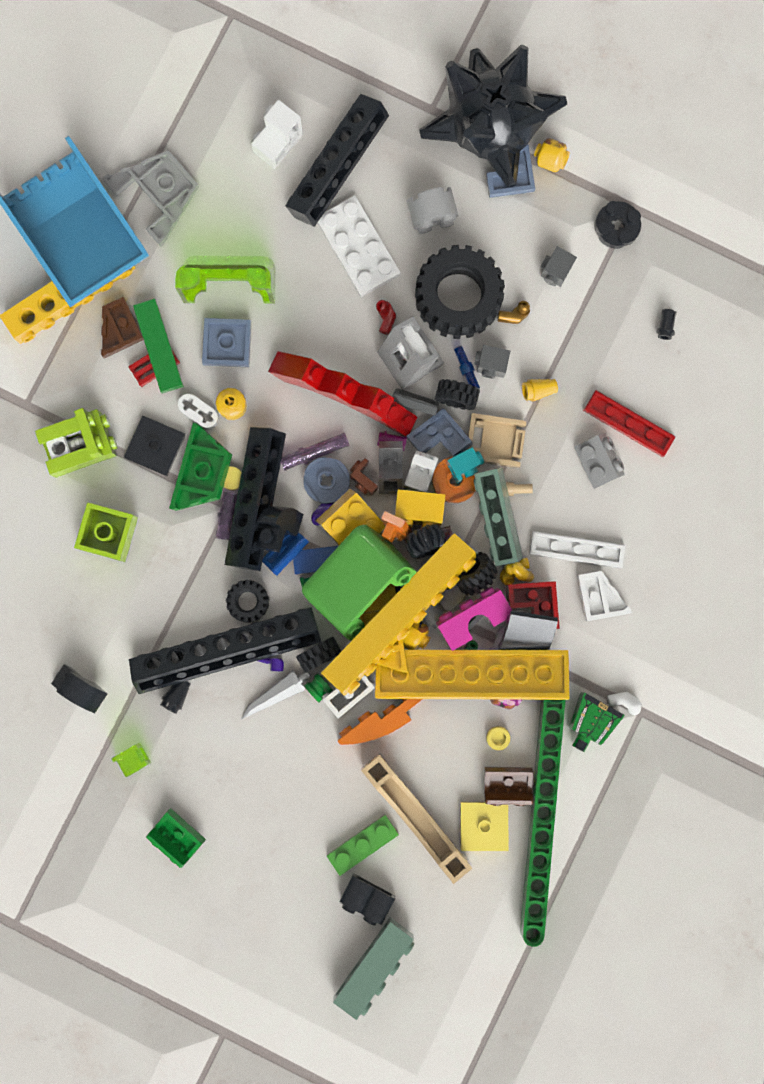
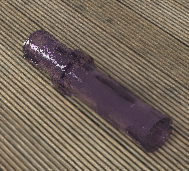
[281,432,349,471]

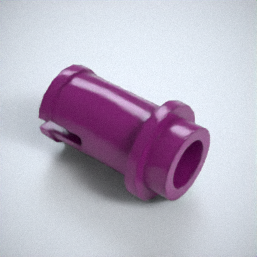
[377,431,407,451]

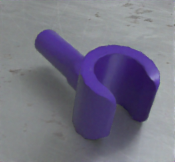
[258,658,284,672]

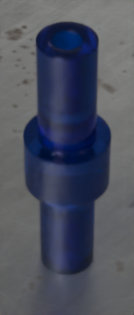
[454,346,480,389]

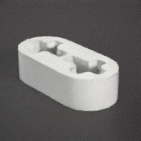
[178,394,219,429]

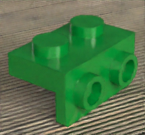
[146,808,206,868]

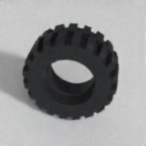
[415,245,505,339]

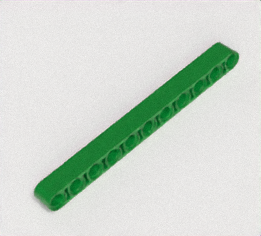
[520,700,566,947]

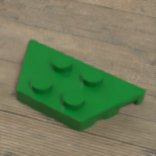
[169,423,233,511]

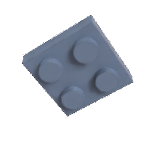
[202,318,251,367]

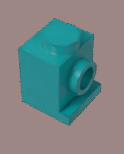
[446,447,485,484]

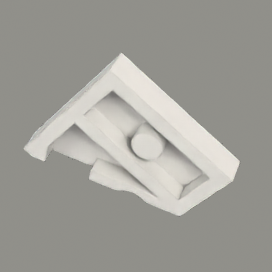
[577,571,632,621]

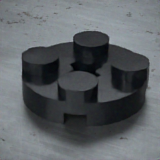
[594,201,641,249]

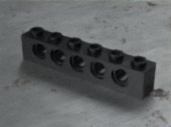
[285,94,389,227]
[224,427,286,571]

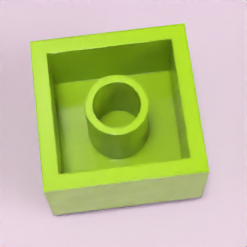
[74,502,138,562]

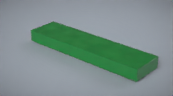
[133,298,184,394]

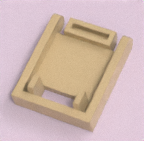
[466,413,526,468]

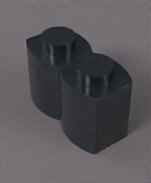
[339,873,396,926]

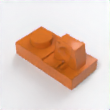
[381,511,412,543]

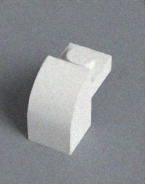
[403,450,438,492]

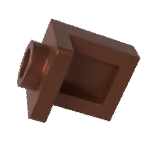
[350,458,378,496]

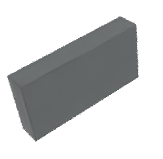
[392,388,440,416]

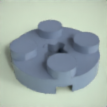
[303,457,350,504]

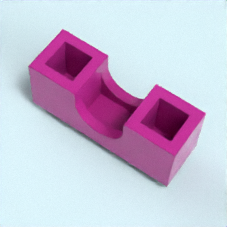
[436,587,512,651]

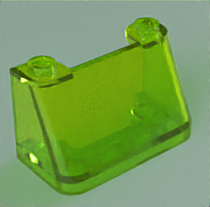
[175,256,276,304]

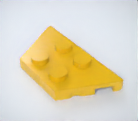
[359,583,408,673]

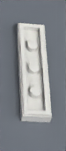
[529,531,626,568]

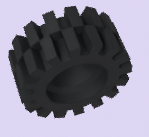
[435,379,480,410]
[456,552,498,596]
[226,580,270,623]
[296,636,341,673]

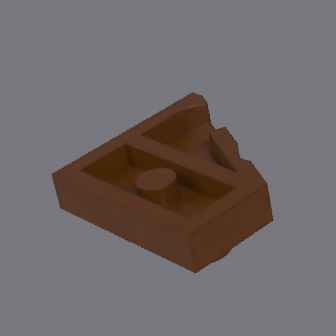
[101,297,144,359]

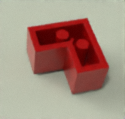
[505,581,560,629]

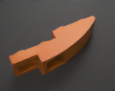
[338,699,423,745]

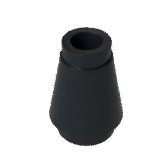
[160,681,191,714]

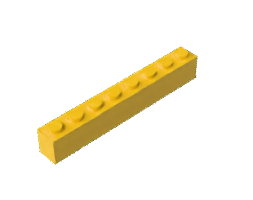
[321,533,476,696]

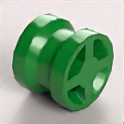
[304,673,333,703]

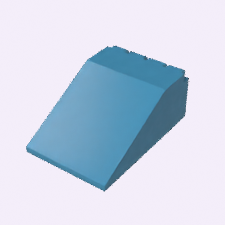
[0,136,149,308]

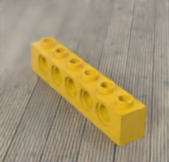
[0,266,136,344]

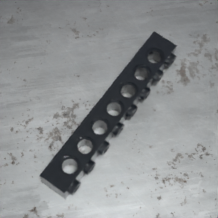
[129,607,322,694]

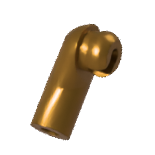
[498,301,530,324]

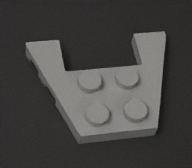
[102,151,199,247]

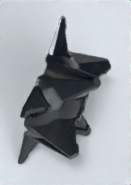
[419,45,567,187]

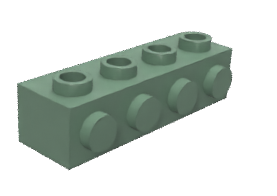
[474,467,523,567]
[333,917,415,1020]

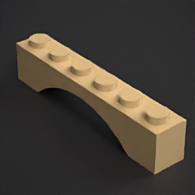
[361,753,472,884]

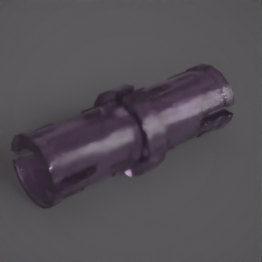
[215,492,238,540]

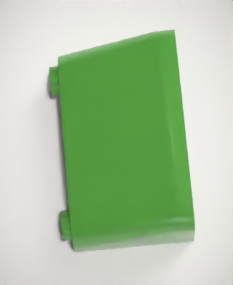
[302,525,417,641]

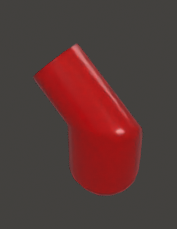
[376,300,396,335]

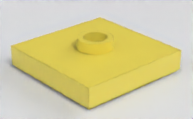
[460,802,509,851]

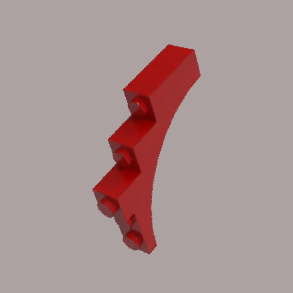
[268,351,417,437]

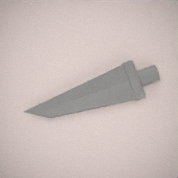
[241,670,312,720]

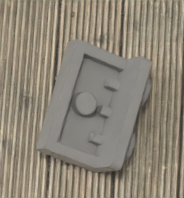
[574,433,625,489]

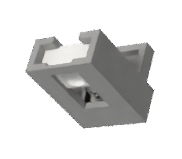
[377,316,444,390]

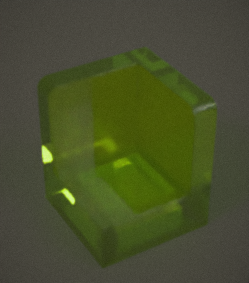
[111,743,151,777]

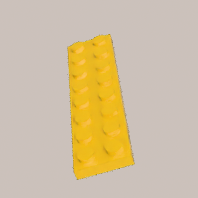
[375,650,570,700]

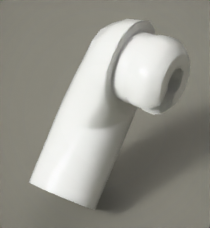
[607,692,642,715]

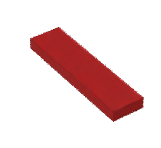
[583,390,676,457]

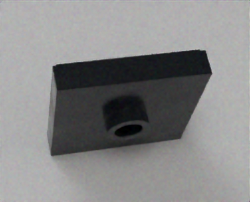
[123,415,186,477]

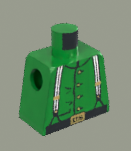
[569,692,625,752]

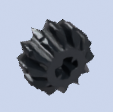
[404,524,446,559]

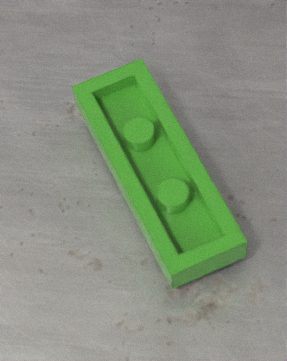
[327,814,399,876]

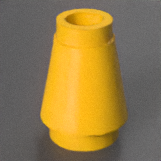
[522,379,558,402]

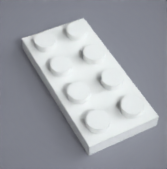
[317,195,401,297]

